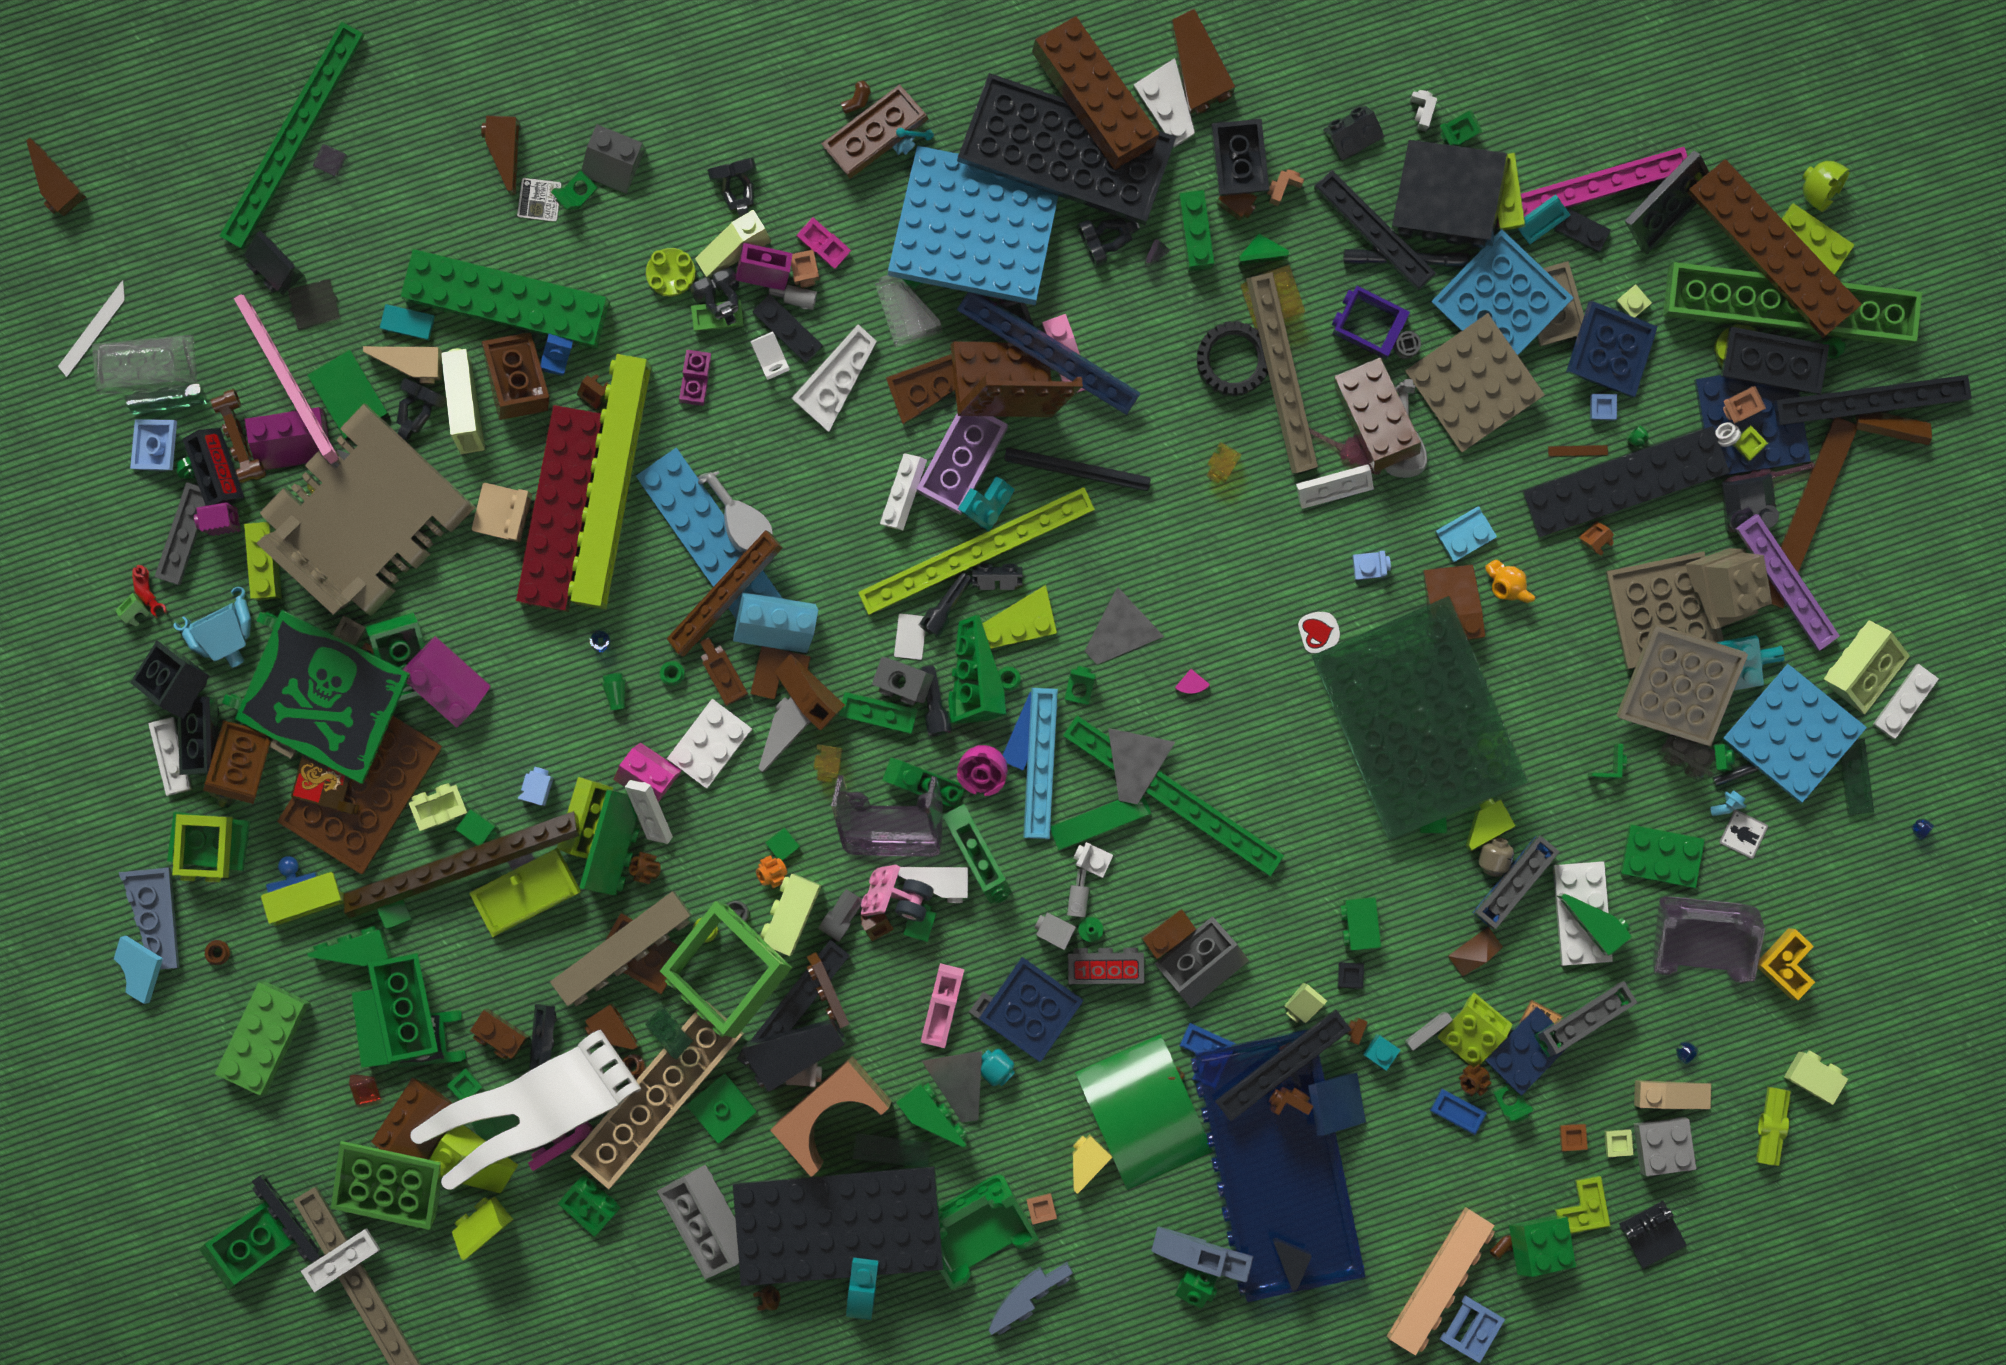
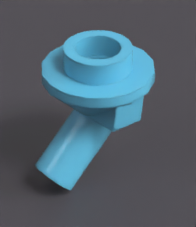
[893,136,915,155]
[1711,790,1746,816]

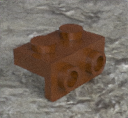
[1269,1086,1313,1116]

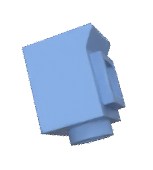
[518,767,554,806]

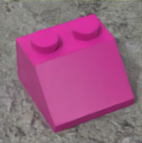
[613,743,682,803]

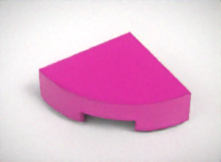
[1175,669,1210,694]

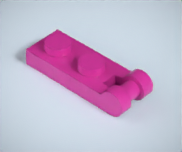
[528,1122,593,1171]

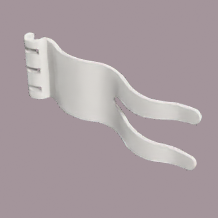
[411,1030,642,1190]

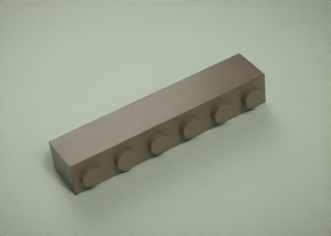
[550,891,692,1007]

